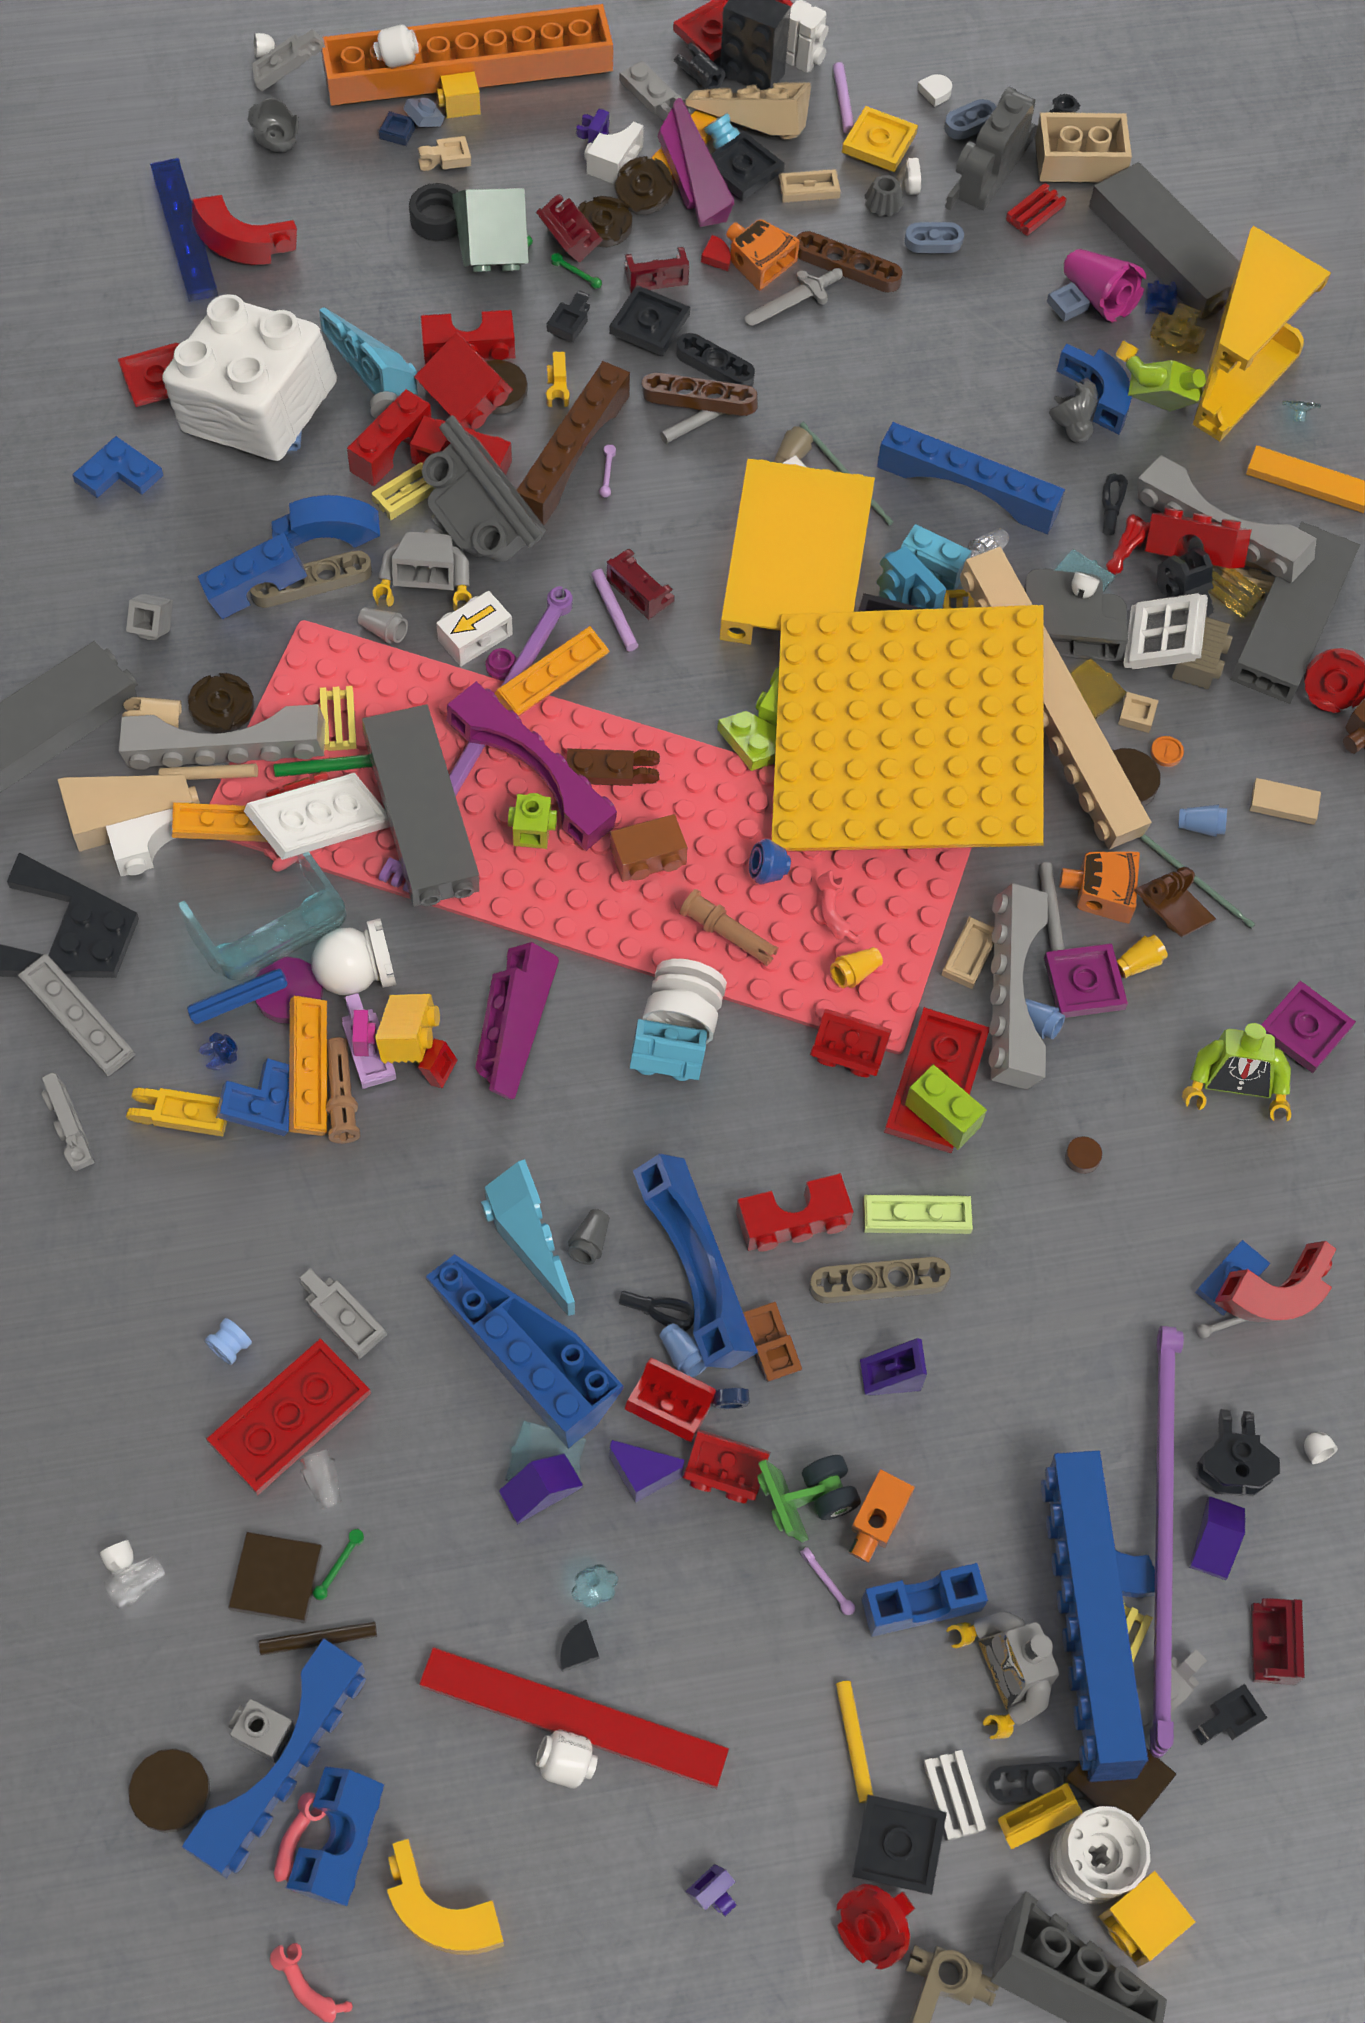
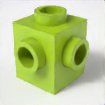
[508,793,557,849]

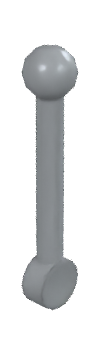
[1197,1317,1247,1338]

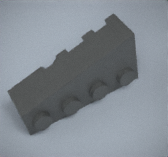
[990,1891,1167,2023]

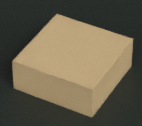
[1118,692,1159,733]

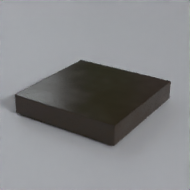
[228,1532,323,1623]
[1065,1747,1177,1822]

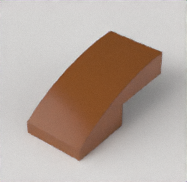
[743,1301,803,1382]

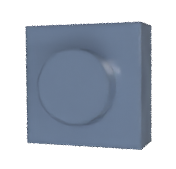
[403,98,445,127]
[1047,282,1090,322]

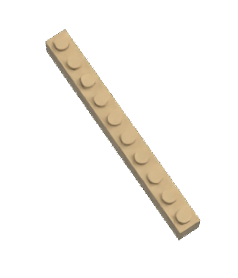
[960,546,1152,850]

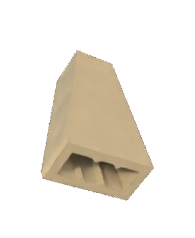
[57,775,200,852]

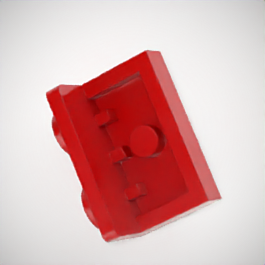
[810,1009,892,1078]
[624,1358,716,1442]
[683,1429,771,1504]

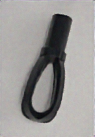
[1102,473,1128,535]
[619,1290,695,1331]

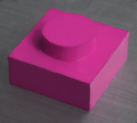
[352,1010,376,1056]

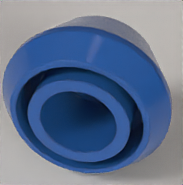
[749,838,791,885]

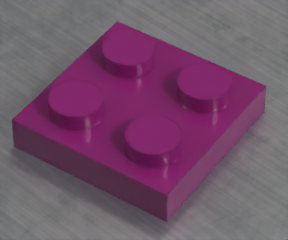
[1044,943,1128,1018]
[1261,980,1356,1073]

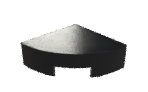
[560,1620,599,1672]

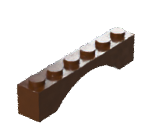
[517,361,630,526]

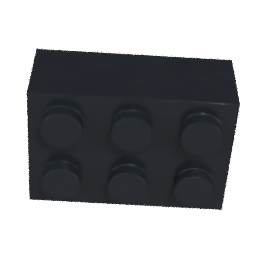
[720,0,791,90]

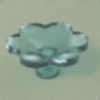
[1282,401,1321,422]
[571,1564,618,1608]

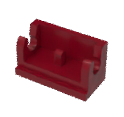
[536,194,603,263]
[624,247,690,293]
[607,549,675,620]
[1251,1598,1305,1685]

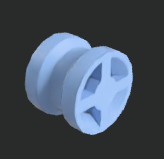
[204,1318,252,1365]

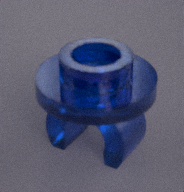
[199,1032,238,1071]

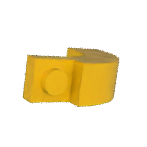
[387,1839,504,1955]

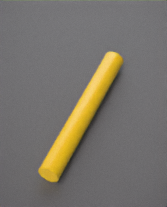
[836,1681,874,1803]

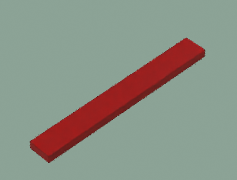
[419,1647,729,1789]

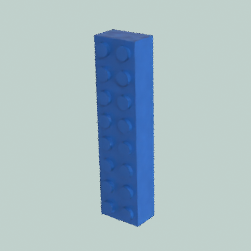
[1041,1450,1148,1782]

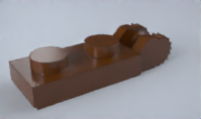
[567,748,660,786]

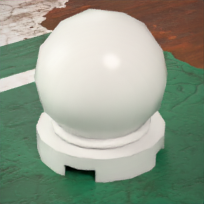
[311,919,396,995]

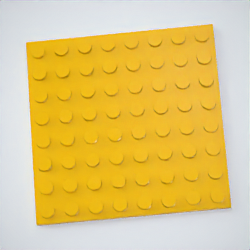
[772,605,1044,851]

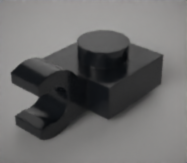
[546,290,590,343]
[1193,1684,1267,1745]

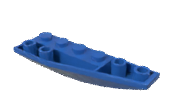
[426,1254,624,1449]

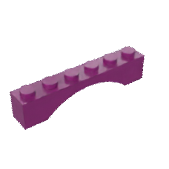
[446,681,617,851]

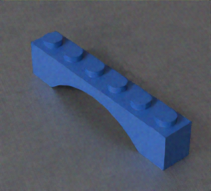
[877,422,1065,535]
[633,1154,758,1369]
[182,1638,366,1879]

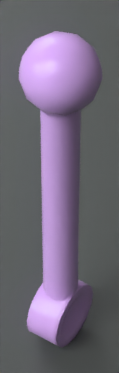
[599,444,616,498]
[800,1547,855,1615]

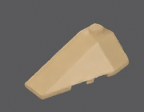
[686,82,811,139]

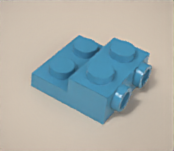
[876,546,946,609]

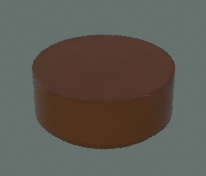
[1065,1136,1102,1174]

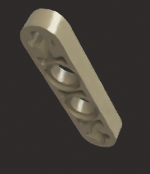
[250,550,372,608]
[809,1257,951,1304]

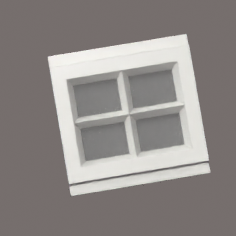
[1124,593,1208,669]

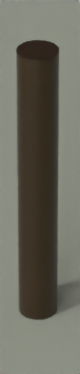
[259,1621,378,1656]

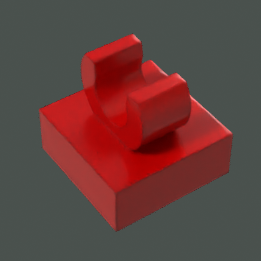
[415,1038,458,1089]

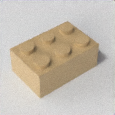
[1035,112,1132,182]

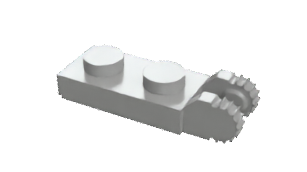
[620,61,689,121]

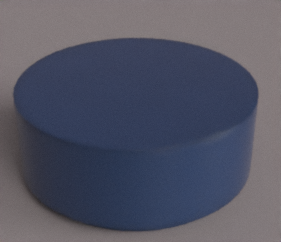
[712,1388,750,1409]

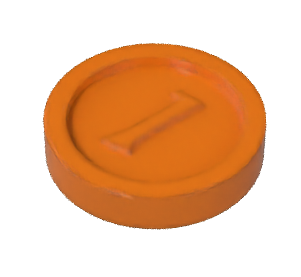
[1150,736,1184,767]

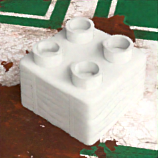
[162,294,337,461]

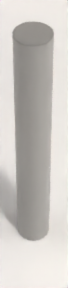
[661,397,730,444]
[1039,863,1065,951]

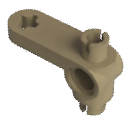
[906,1945,999,2023]

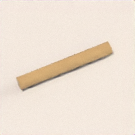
[158,764,258,780]

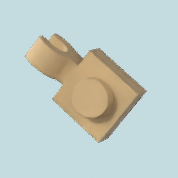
[418,136,471,171]

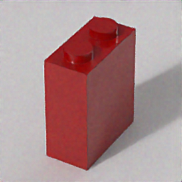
[414,332,513,430]

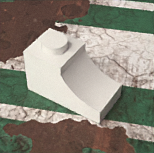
[584,122,644,184]
[106,809,175,877]

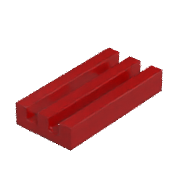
[1006,183,1067,236]

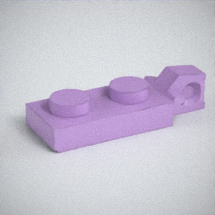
[342,993,396,1089]

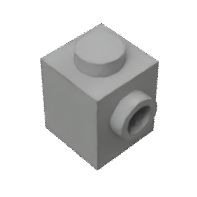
[126,594,173,640]
[229,1699,295,1764]

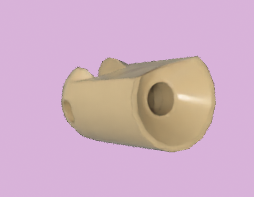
[122,697,182,728]

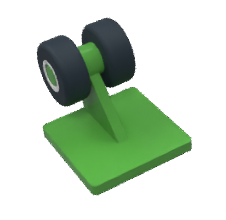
[757,1455,861,1543]

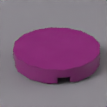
[255,957,323,1024]

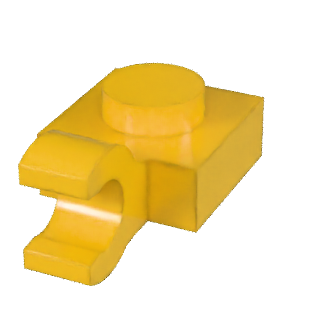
[546,352,570,407]

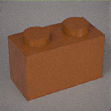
[610,814,688,882]

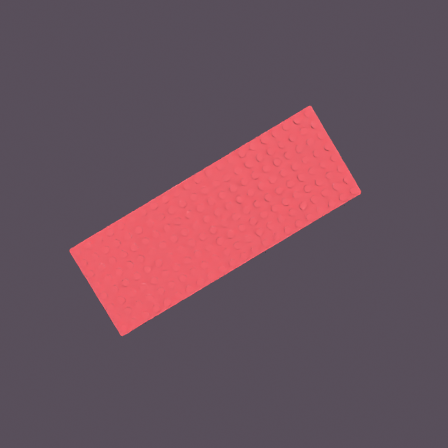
[209,620,972,1054]

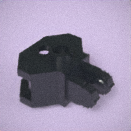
[1157,547,1214,617]
[1196,1409,1280,1497]

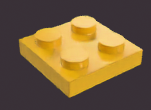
[842,106,918,172]

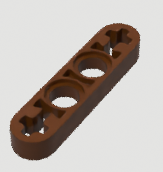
[796,231,903,293]
[642,373,758,416]

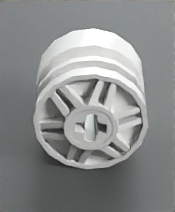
[643,958,727,1044]
[1050,1806,1150,1904]

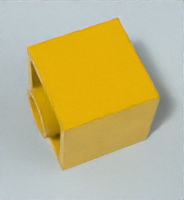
[1098,1871,1195,1967]

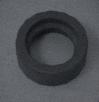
[409,183,459,241]

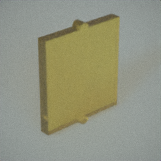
[1070,658,1127,719]

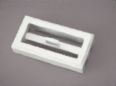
[923,1750,986,1841]

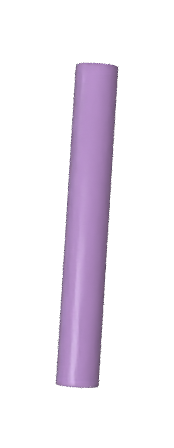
[833,62,854,134]
[591,569,638,651]

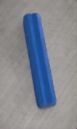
[187,969,288,1024]

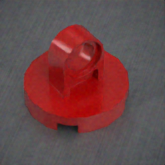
[1304,648,1365,713]
[836,1883,915,1970]

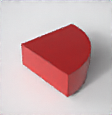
[701,234,731,271]

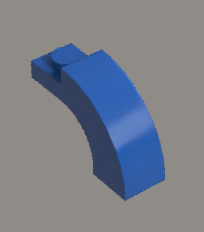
[1056,344,1132,435]
[271,495,380,548]

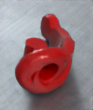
[1106,514,1150,575]

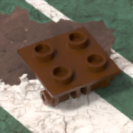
[1134,867,1216,938]

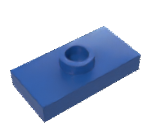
[1195,1240,1270,1316]

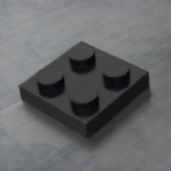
[711,131,785,201]
[609,285,690,356]
[852,1795,947,1895]

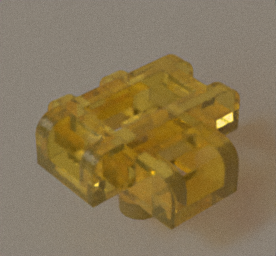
[1150,303,1207,354]

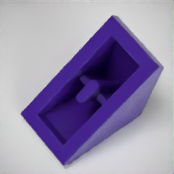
[860,1338,927,1396]
[609,1440,685,1503]
[499,1453,583,1525]
[1189,1496,1245,1580]

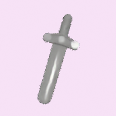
[744,268,843,325]

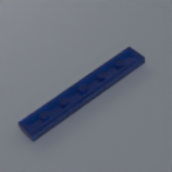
[150,158,218,302]

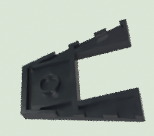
[0,853,139,978]

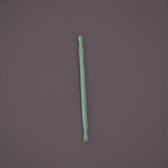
[800,422,894,526]
[1140,834,1255,929]

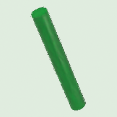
[274,754,372,777]

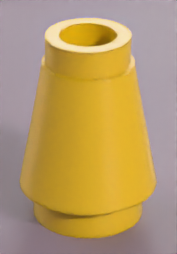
[1117,934,1168,979]
[830,947,883,988]

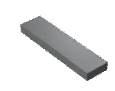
[18,953,136,1077]

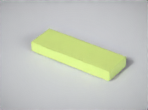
[863,1195,973,1234]

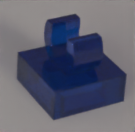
[1145,280,1177,317]

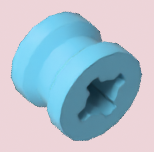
[704,113,740,149]

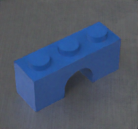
[198,532,308,619]
[861,1563,988,1637]
[286,1767,385,1906]

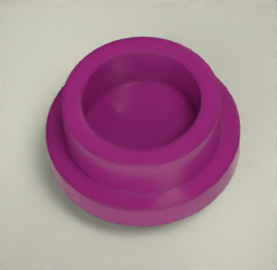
[485,648,517,680]

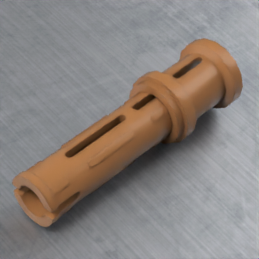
[679,889,779,966]
[326,1037,360,1144]

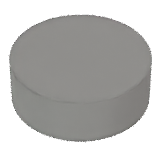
[370,391,398,419]

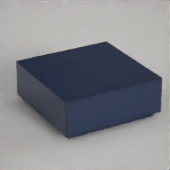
[379,111,417,146]

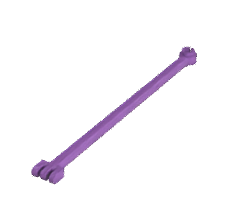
[379,586,573,893]
[1150,1326,1184,1758]

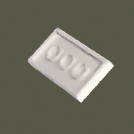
[244,773,390,860]

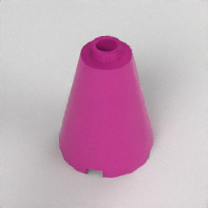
[1064,249,1146,322]

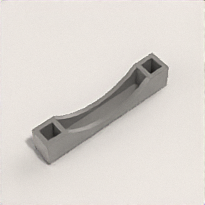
[1138,455,1317,583]
[119,704,326,770]
[989,883,1048,1090]

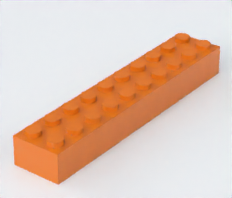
[321,4,613,105]

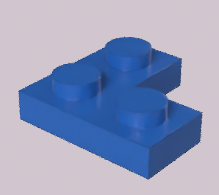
[72,436,164,498]
[216,1058,289,1136]

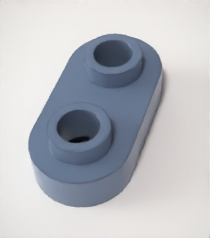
[944,99,997,139]
[904,222,964,253]

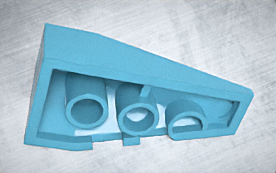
[319,307,417,396]
[481,1159,575,1316]

